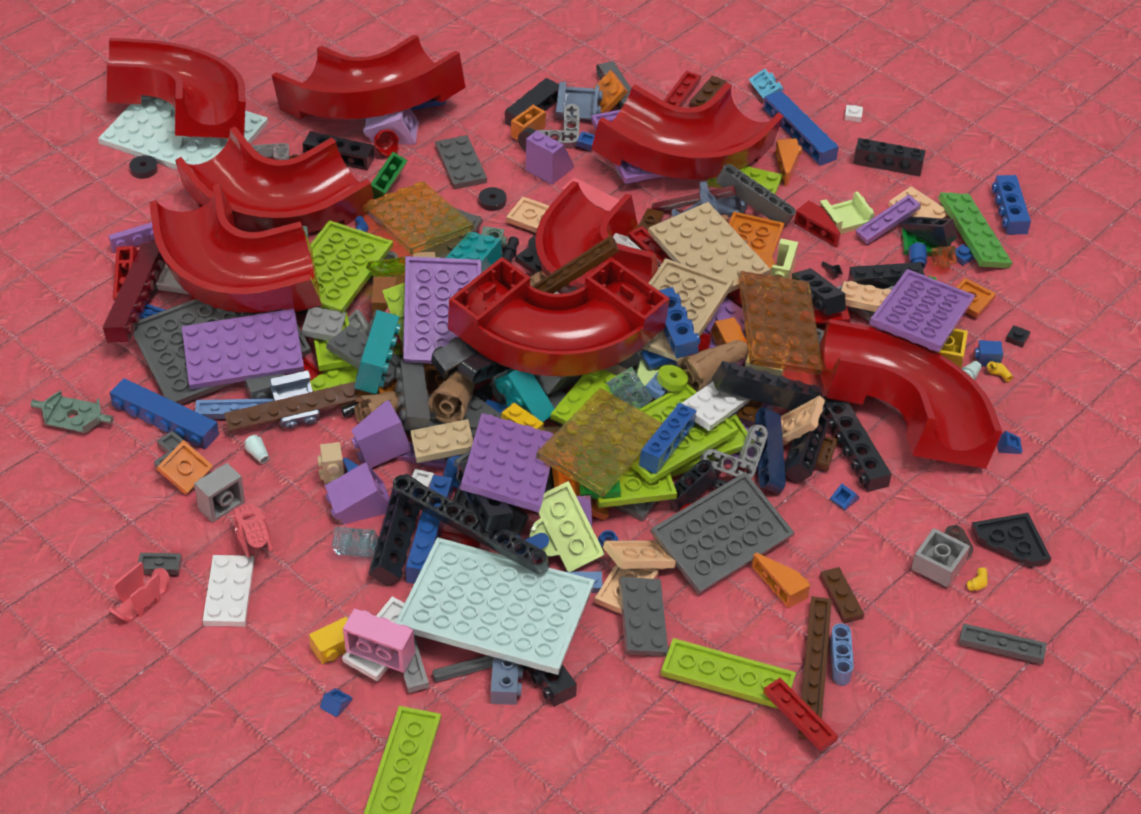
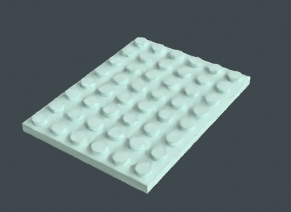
[98,95,269,170]
[395,537,595,675]

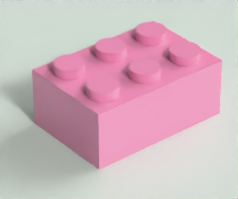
[343,608,415,673]

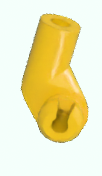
[986,361,1013,382]
[967,568,988,591]

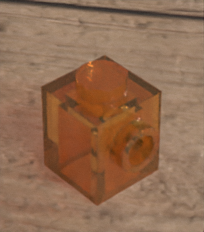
[932,246,957,269]

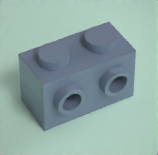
[491,657,523,705]

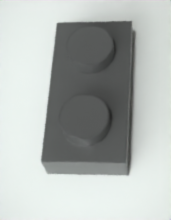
[138,553,182,575]

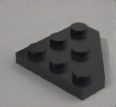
[971,513,1051,567]

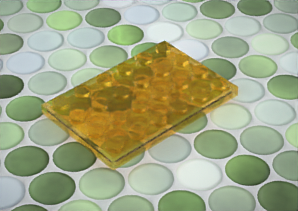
[363,181,474,255]
[536,388,663,497]

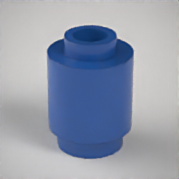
[908,243,927,269]

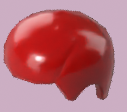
[374,129,399,157]

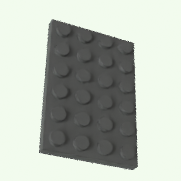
[650,472,794,595]

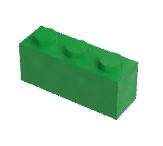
[371,152,408,206]

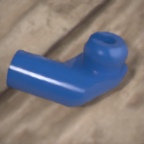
[355,216,369,232]

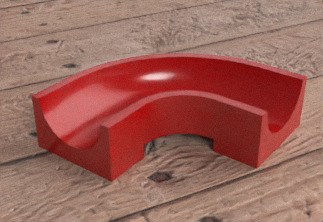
[271,35,466,119]
[107,38,246,138]
[591,82,784,180]
[175,126,375,233]
[536,181,658,294]
[149,184,322,313]
[448,257,670,377]
[816,319,1003,469]

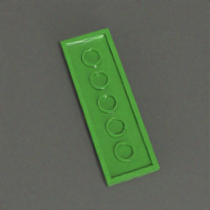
[938,192,1012,268]

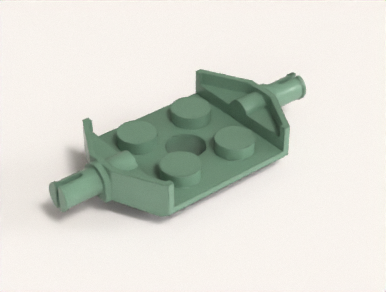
[31,391,114,433]

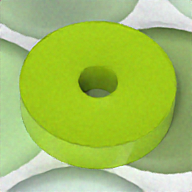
[657,365,688,391]

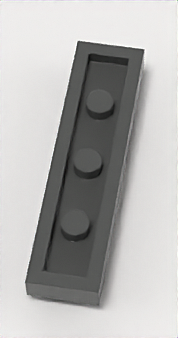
[959,623,1047,664]

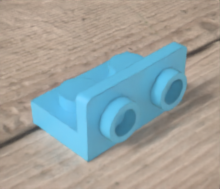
[749,69,784,100]

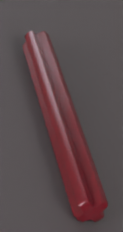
[651,185,736,212]

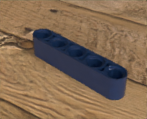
[755,407,786,494]

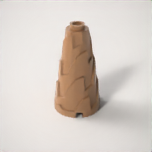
[677,340,748,392]
[428,371,475,423]
[354,390,429,423]

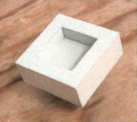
[844,105,863,123]
[412,469,434,488]

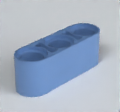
[830,623,854,686]

